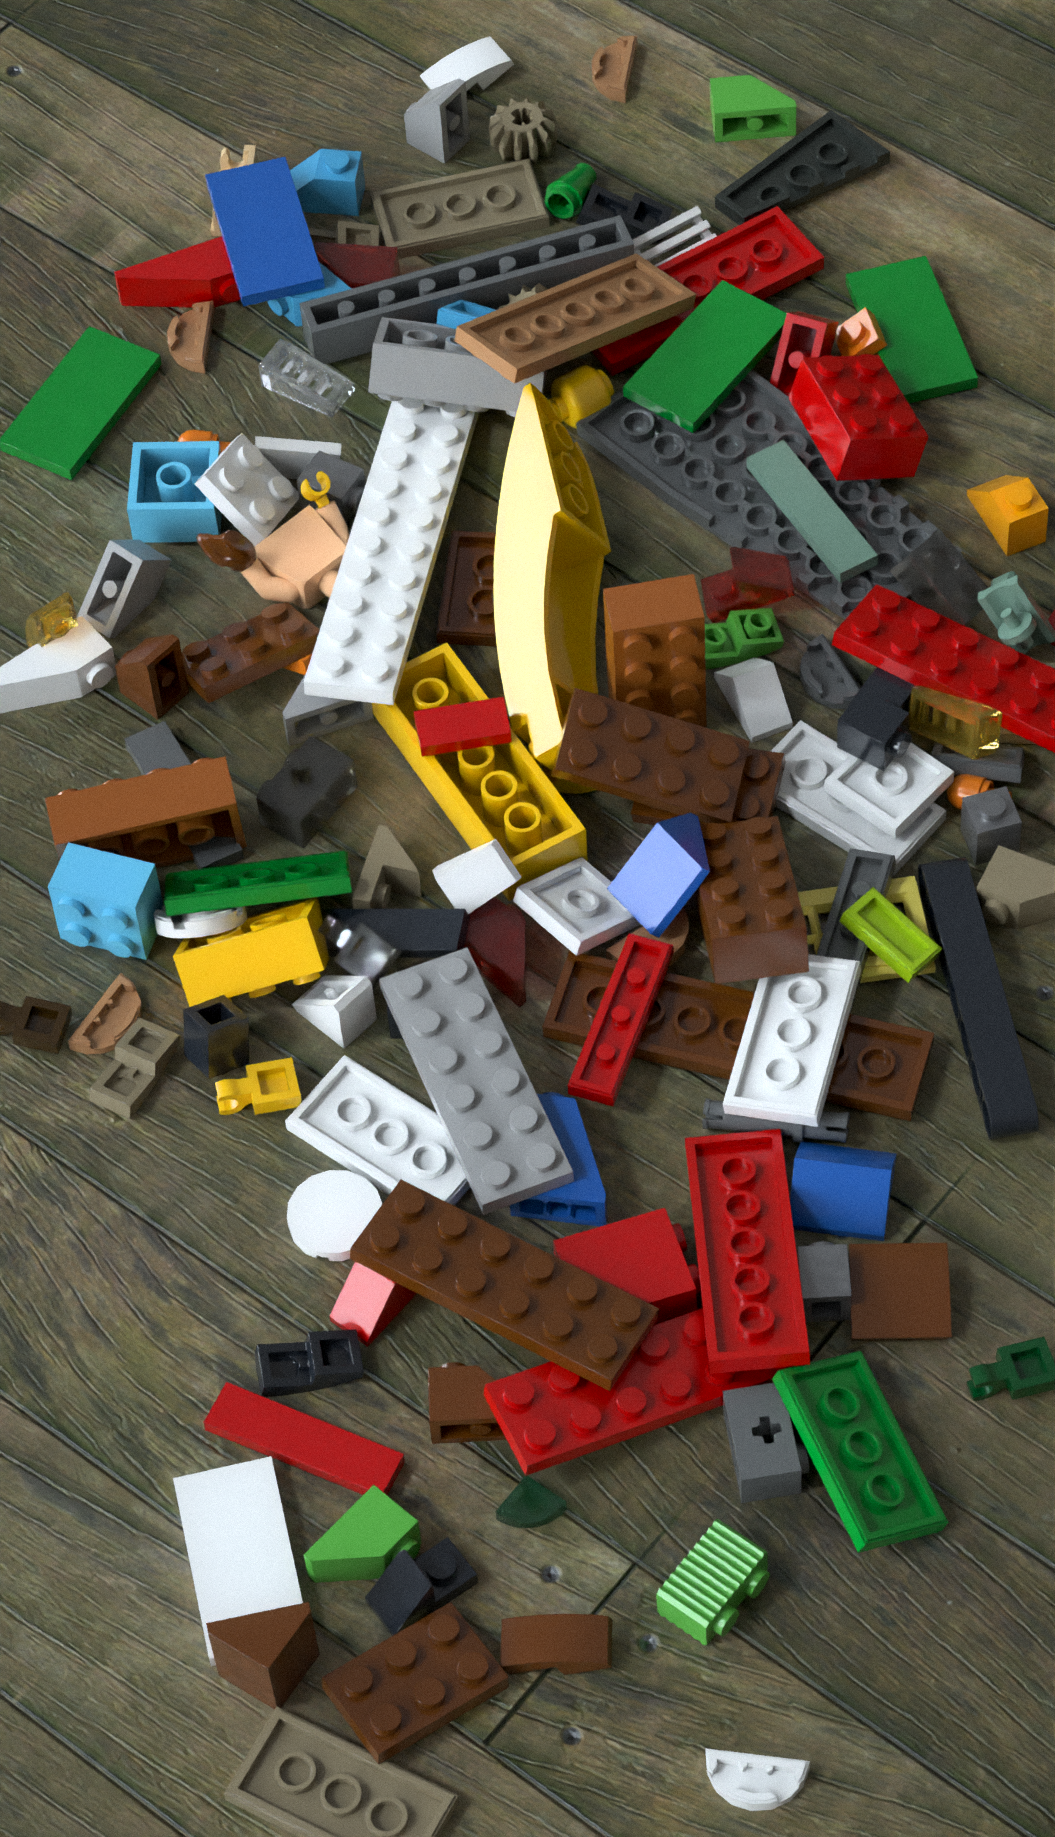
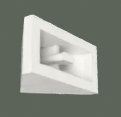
[714,657,793,743]
[432,839,521,914]
[292,975,377,1049]

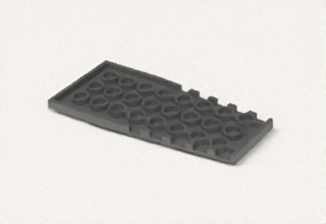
[576,370,962,620]

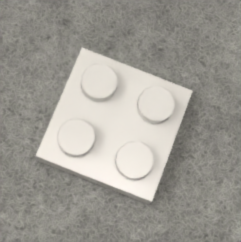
[195,433,299,547]
[824,742,954,839]
[513,857,641,956]

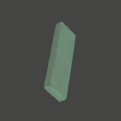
[746,440,878,583]

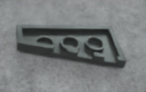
[715,110,890,225]

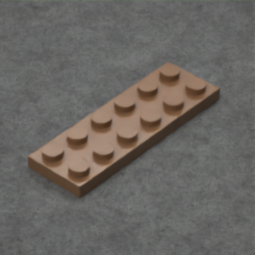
[454,253,696,384]

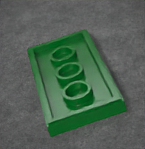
[845,256,978,403]
[623,280,787,433]
[0,326,162,480]
[164,850,352,916]
[772,1351,949,1553]

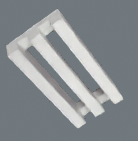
[632,206,717,267]

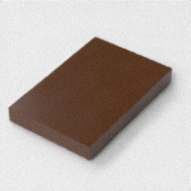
[436,530,497,647]

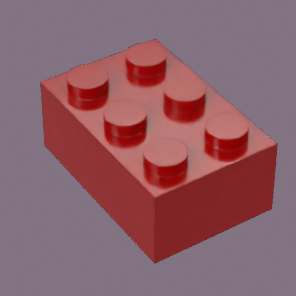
[788,354,929,481]

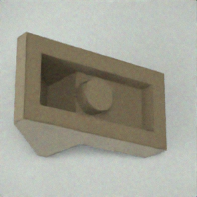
[352,824,422,909]

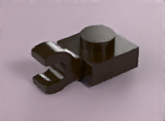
[0,996,72,1054]

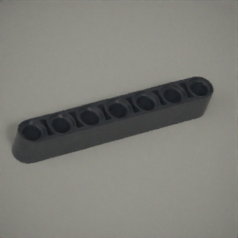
[918,857,1039,1140]

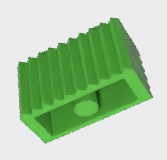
[656,1519,770,1646]

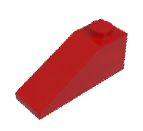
[114,236,241,308]

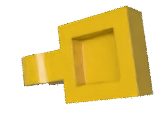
[215,1057,301,1115]

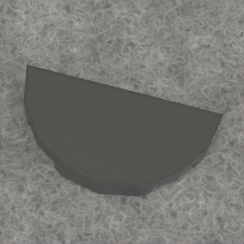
[800,634,861,709]

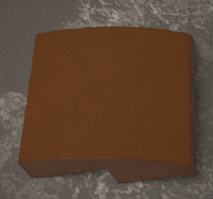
[849,1242,952,1341]

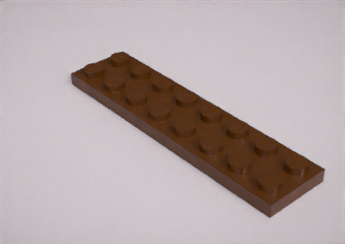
[542,950,934,1121]

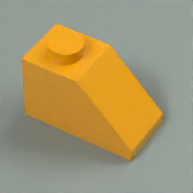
[967,475,1049,556]

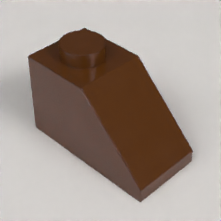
[115,634,189,720]
[428,1362,507,1444]

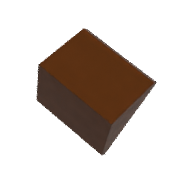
[206,1602,320,1709]

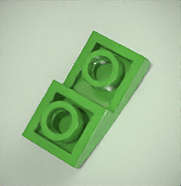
[705,608,784,670]

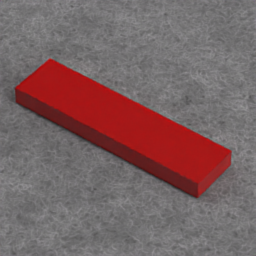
[567,933,674,1106]
[203,1382,405,1495]

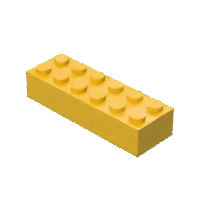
[372,643,588,901]

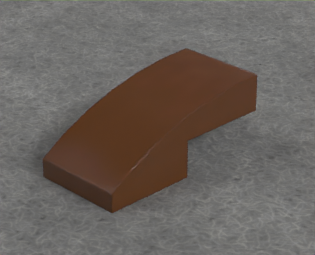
[500,1614,613,1675]

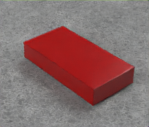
[414,697,512,757]

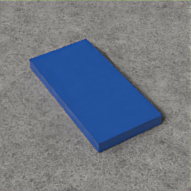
[205,157,325,307]

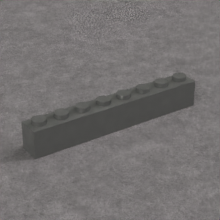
[299,215,634,367]

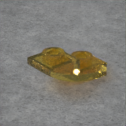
[25,592,78,649]

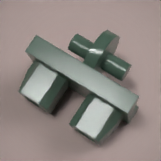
[978,571,1055,654]

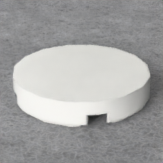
[153,905,247,938]
[287,1170,382,1261]

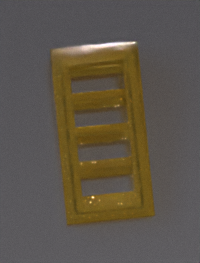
[909,685,1002,760]

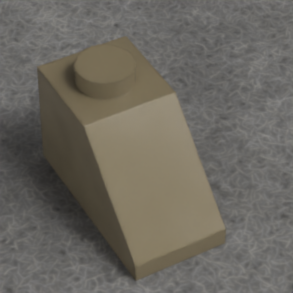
[976,845,1055,929]

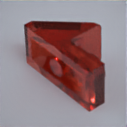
[701,547,795,624]

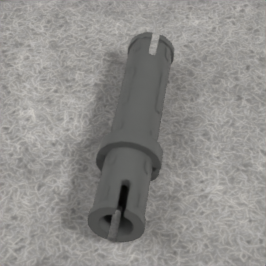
[702,1098,850,1143]

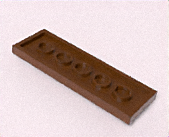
[350,1179,659,1391]

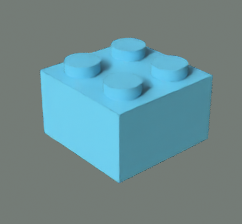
[127,441,222,543]
[48,842,163,960]

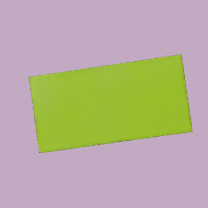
[839,887,942,983]

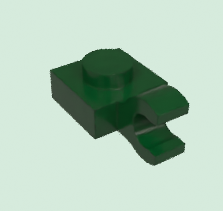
[966,1336,1055,1401]

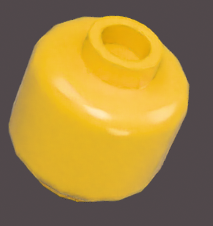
[548,365,614,429]

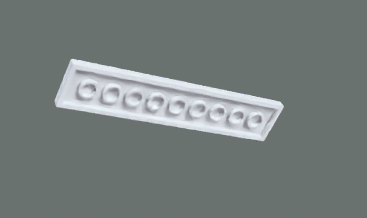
[304,397,479,705]

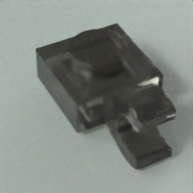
[318,915,402,990]

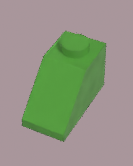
[710,75,796,143]
[304,1485,422,1583]

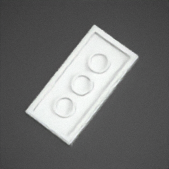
[771,720,946,876]
[723,954,861,1127]
[285,1055,470,1206]
[173,1456,303,1666]

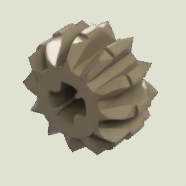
[489,96,558,165]

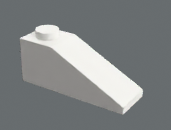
[0,615,117,713]

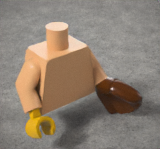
[196,471,350,609]

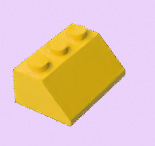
[173,897,329,1007]

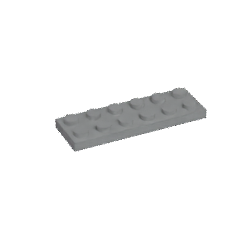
[379,947,574,1215]

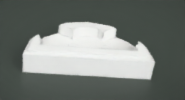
[255,436,341,479]
[705,1748,810,1811]

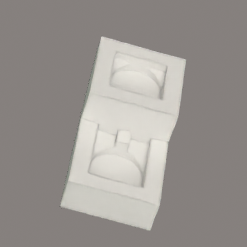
[420,36,514,91]

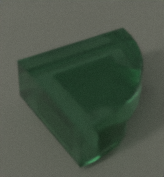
[495,1476,567,1528]

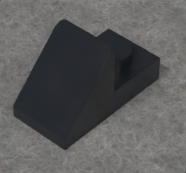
[365,1537,478,1636]

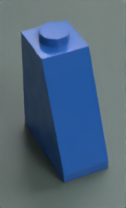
[510,1092,608,1227]

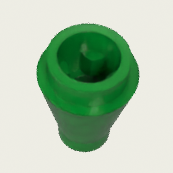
[545,163,597,219]

